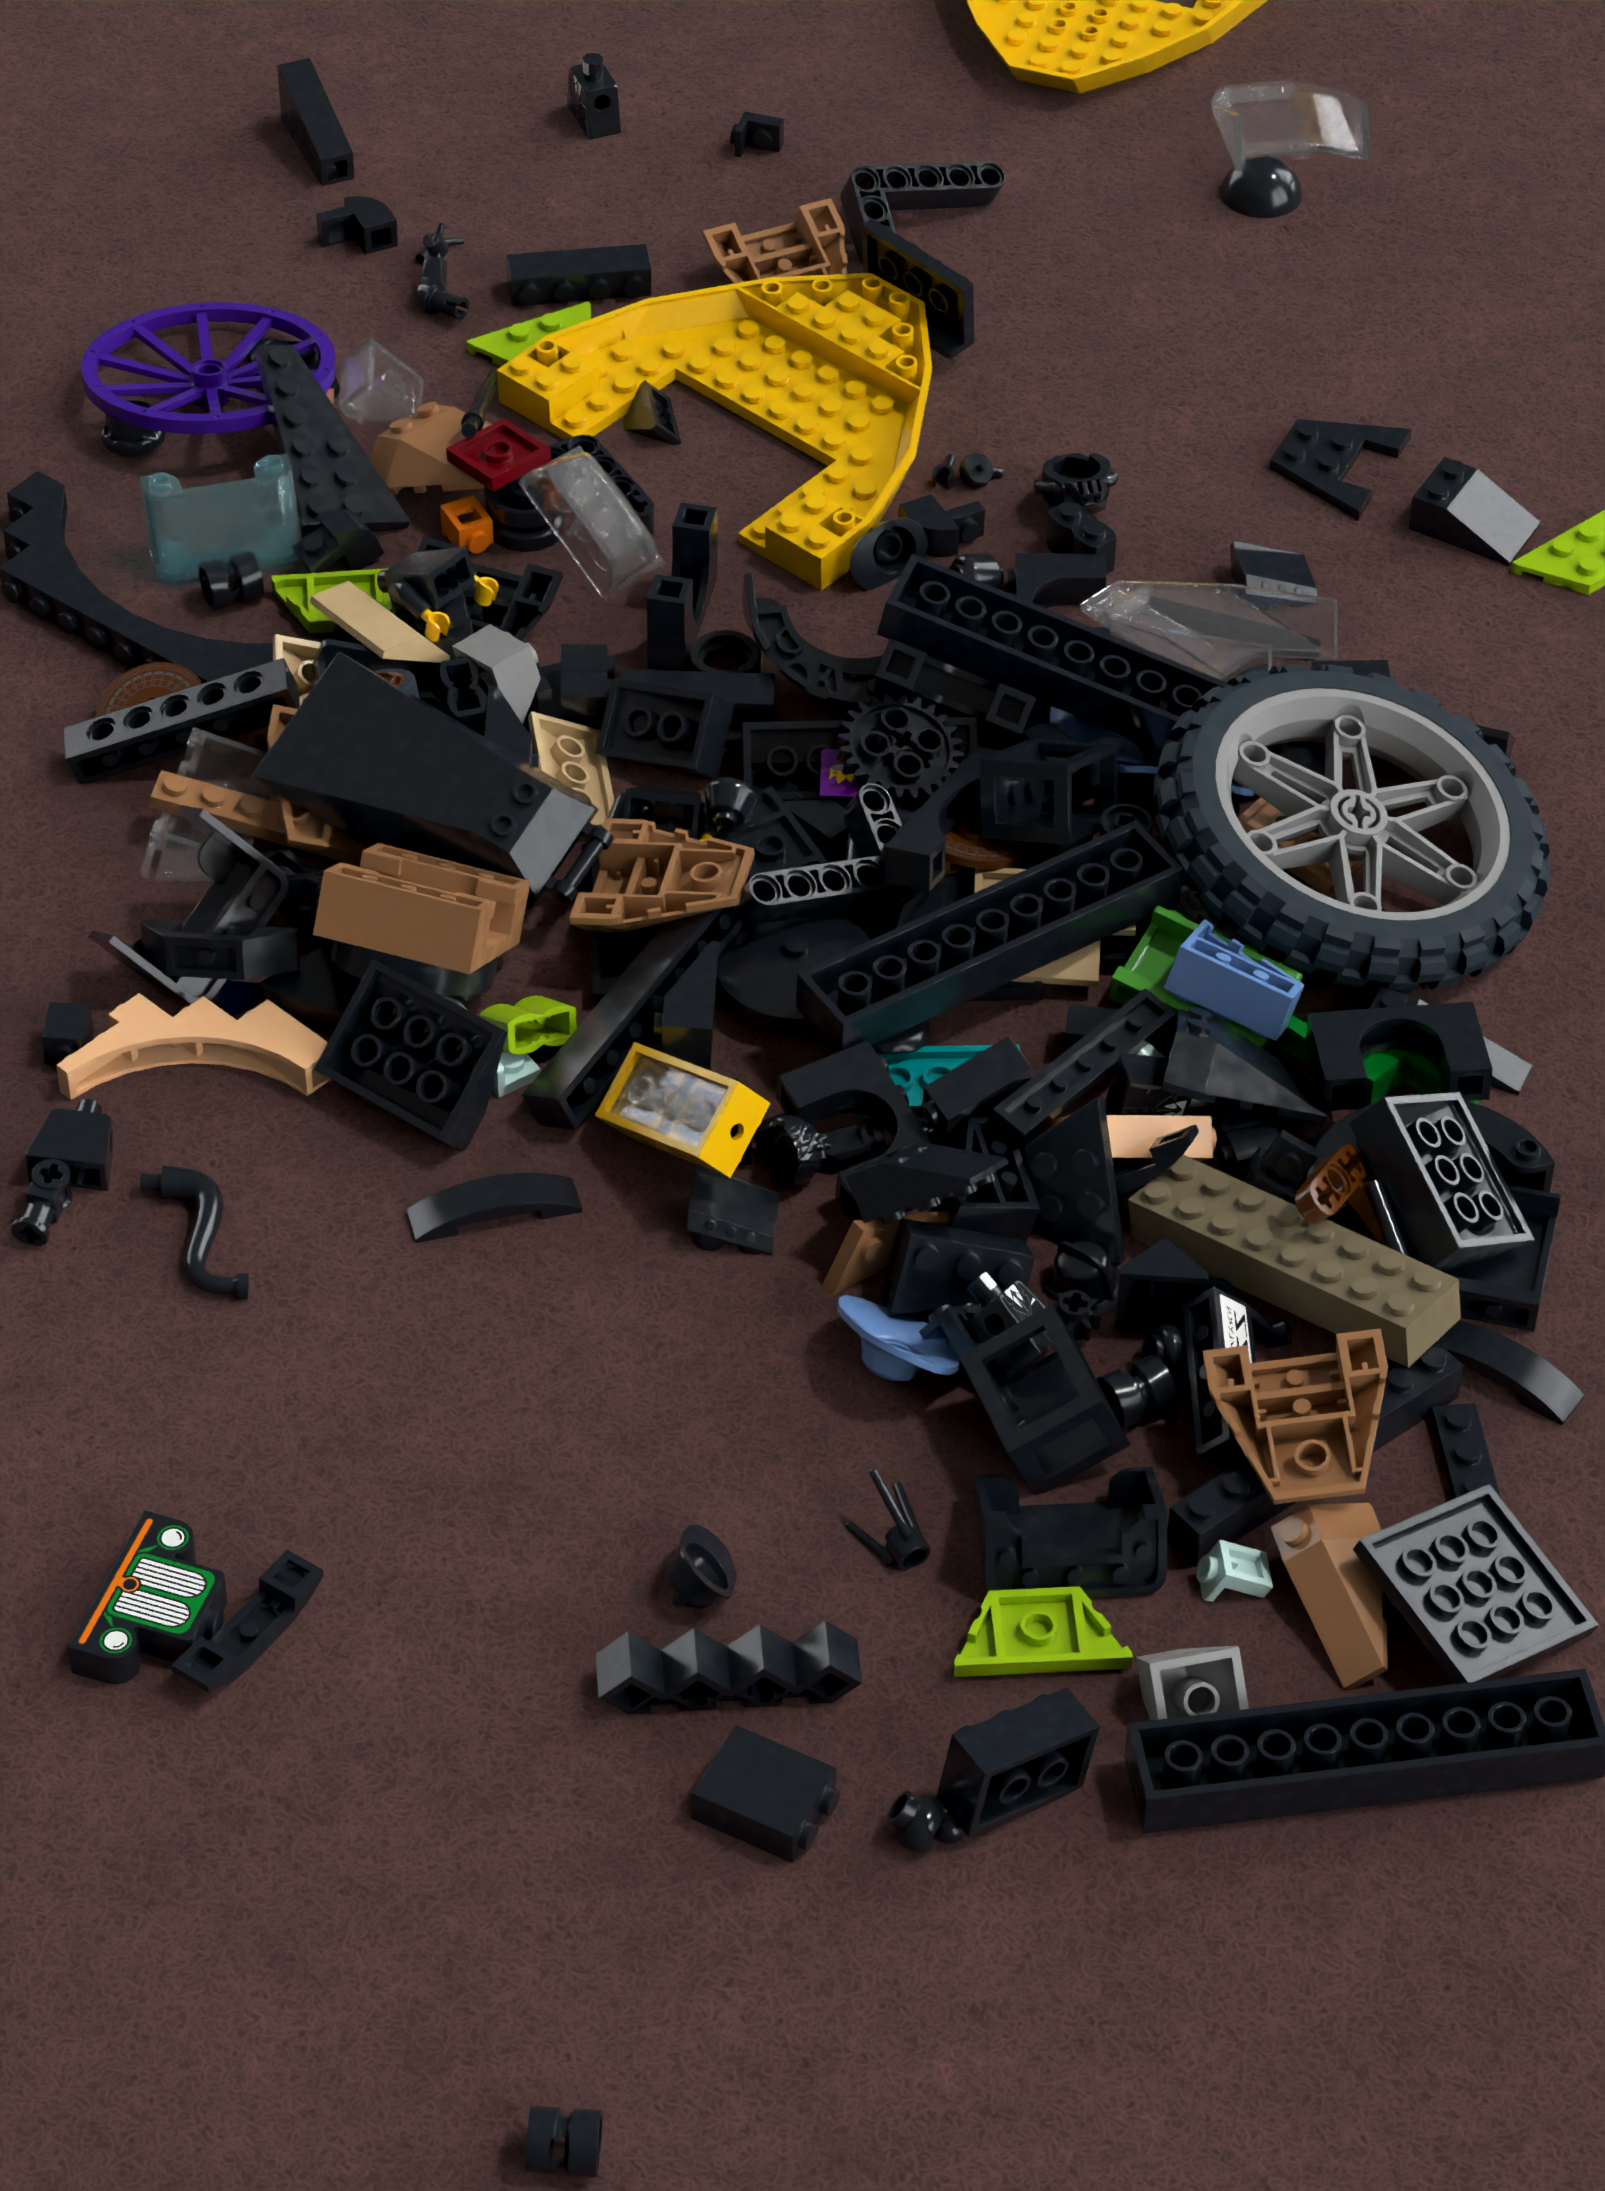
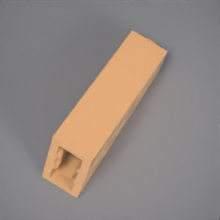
[1039,1115,1217,1164]

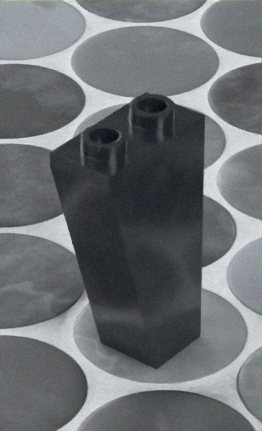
[277,58,354,186]

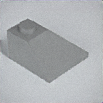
[1136,1646,1249,1720]

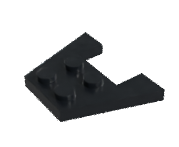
[1270,419,1412,520]

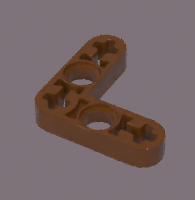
[1295,1144,1411,1251]

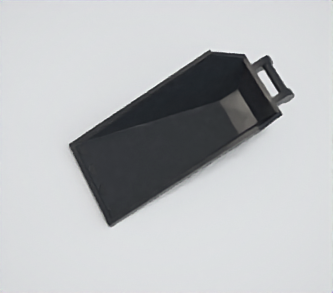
[252,652,615,910]

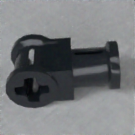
[11,1159,73,1247]

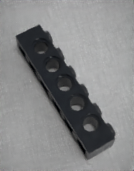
[64,658,300,784]

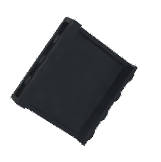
[1376,1184,1561,1332]

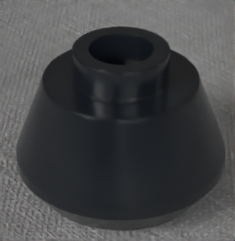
[704,777,758,829]

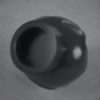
[886,1790,965,1852]

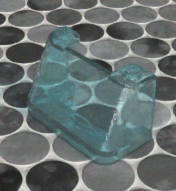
[139,453,302,588]

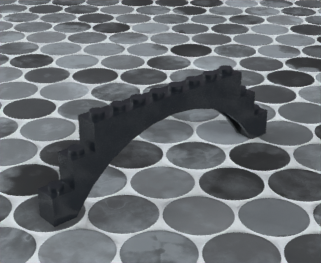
[0,471,364,684]

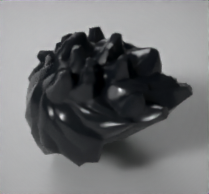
[754,1114,831,1187]

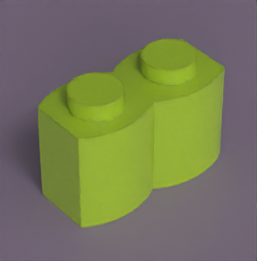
[479,995,577,1055]

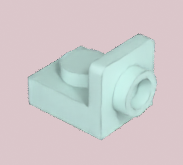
[492,1051,541,1098]
[1196,1540,1273,1602]

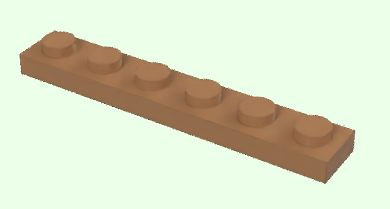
[149,770,367,863]

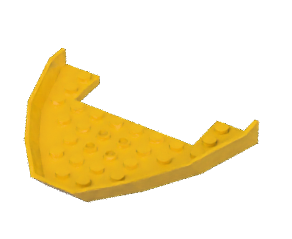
[966,0,1268,94]

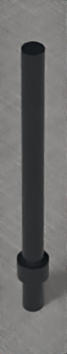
[461,370,498,438]

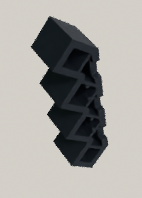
[596,1621,862,1714]

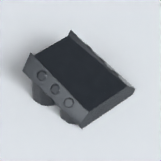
[1230,541,1319,611]
[687,1165,781,1255]

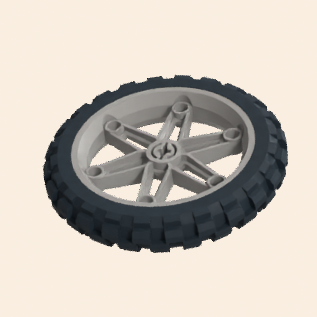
[1153,664,1551,992]

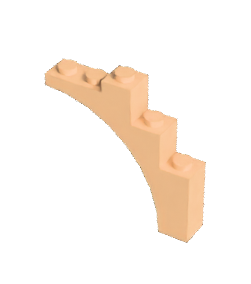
[56,993,331,1100]

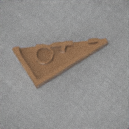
[822,1210,949,1296]

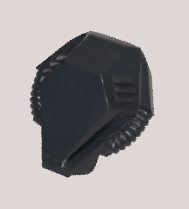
[1034,453,1118,514]

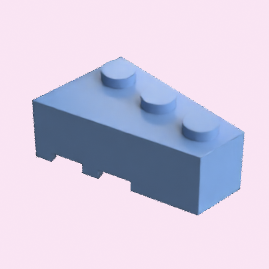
[1164,919,1304,1041]

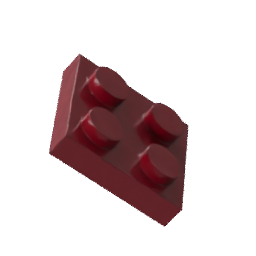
[446,418,552,491]

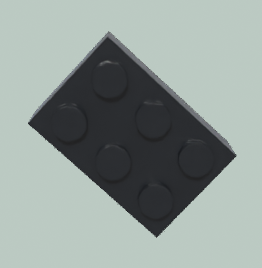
[936,1688,1100,1837]

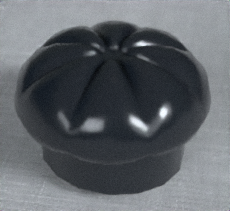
[101,400,166,457]

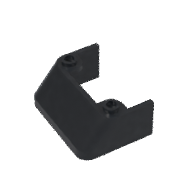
[88,805,289,1004]

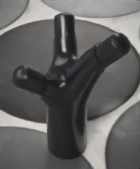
[415,223,464,263]

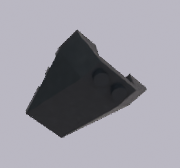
[407,536,564,641]
[1161,1007,1327,1124]

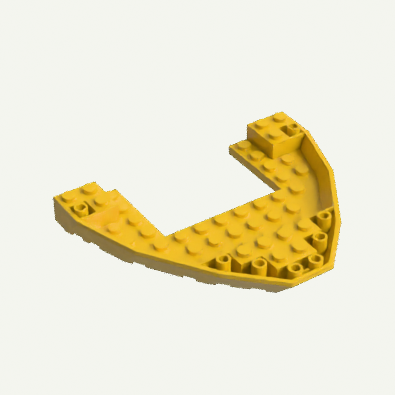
[497,273,932,591]

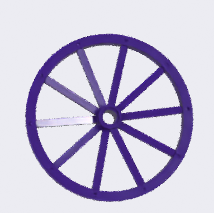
[81,302,336,434]

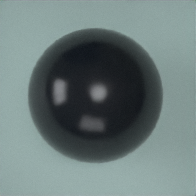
[1221,154,1302,218]

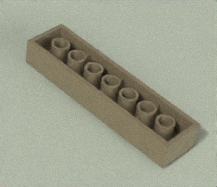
[1128,1155,1461,1368]

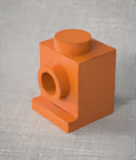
[440,495,494,554]

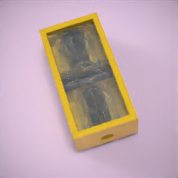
[595,1042,770,1178]

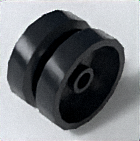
[485,465,567,552]

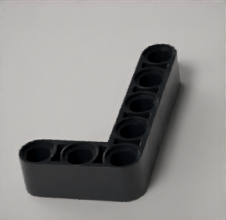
[840,161,1006,265]
[733,783,910,925]

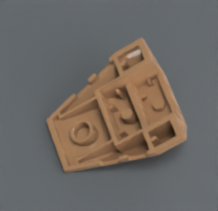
[702,198,848,284]
[370,402,492,495]
[569,818,755,933]
[1203,1328,1388,1505]

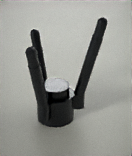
[845,1468,930,1571]

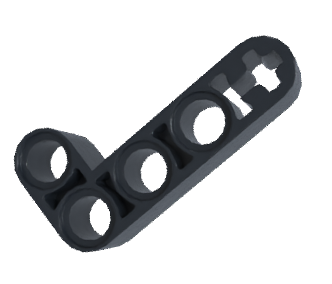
[544,435,654,543]

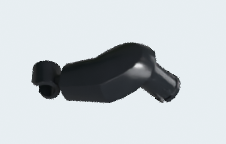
[417,233,469,320]

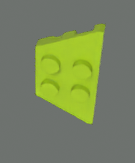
[467,301,591,366]
[1511,510,1605,595]
[271,568,399,634]
[954,1586,1133,1677]

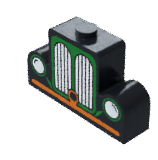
[68,1510,228,1685]

